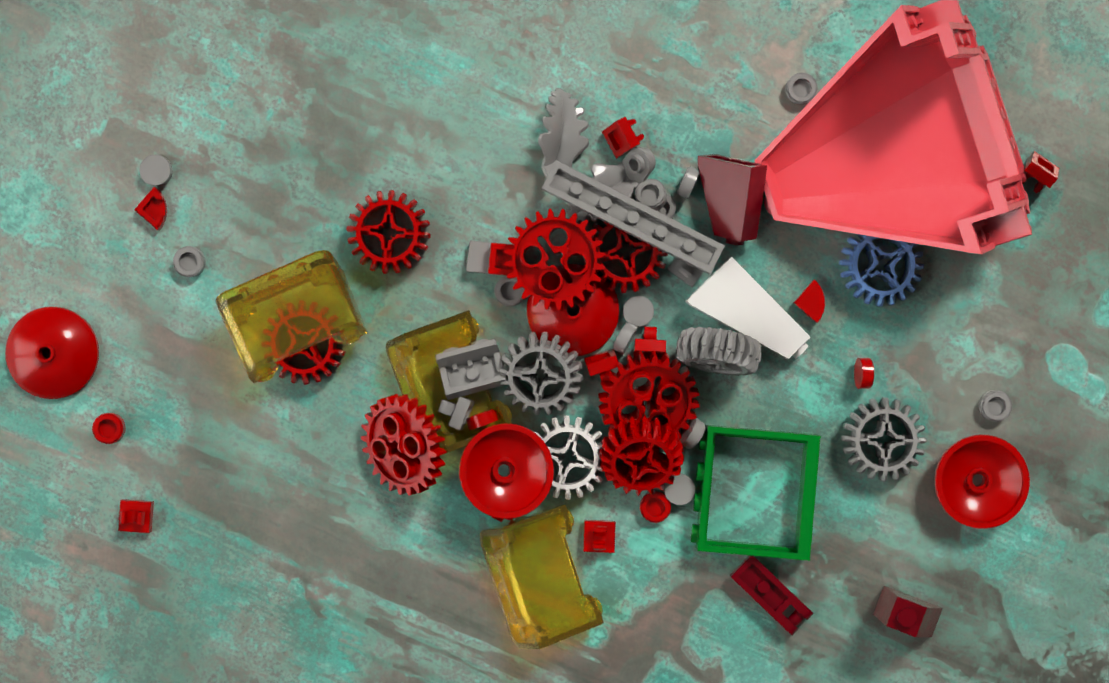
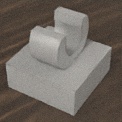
[667,258,703,287]
[438,397,475,430]

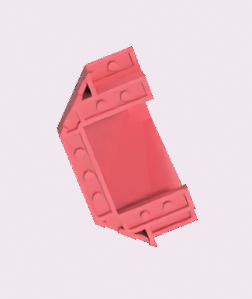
[755,0,1032,254]

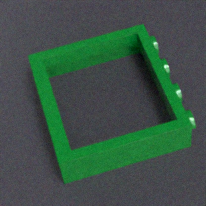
[691,425,821,561]

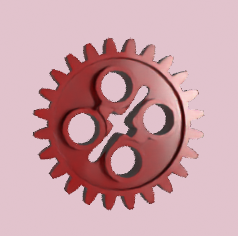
[504,208,606,311]
[598,351,700,449]
[361,394,447,496]

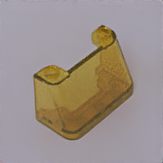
[215,250,368,383]
[386,310,512,453]
[480,504,604,649]

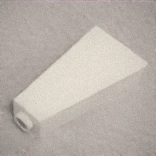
[685,257,810,359]

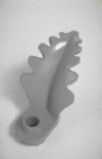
[538,88,589,178]
[566,147,656,224]

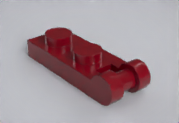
[730,555,814,635]

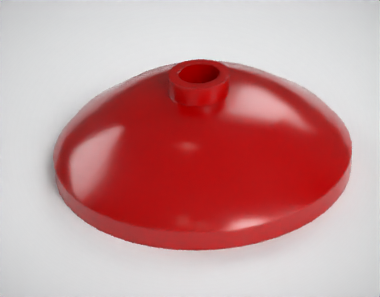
[527,264,619,356]
[5,307,99,399]
[459,423,554,519]
[934,434,1030,529]

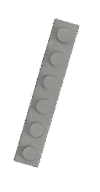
[541,160,725,275]

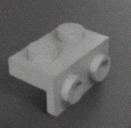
[435,339,506,400]

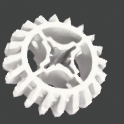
[535,415,603,500]

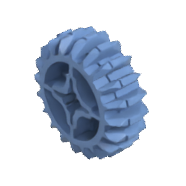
[839,234,924,307]

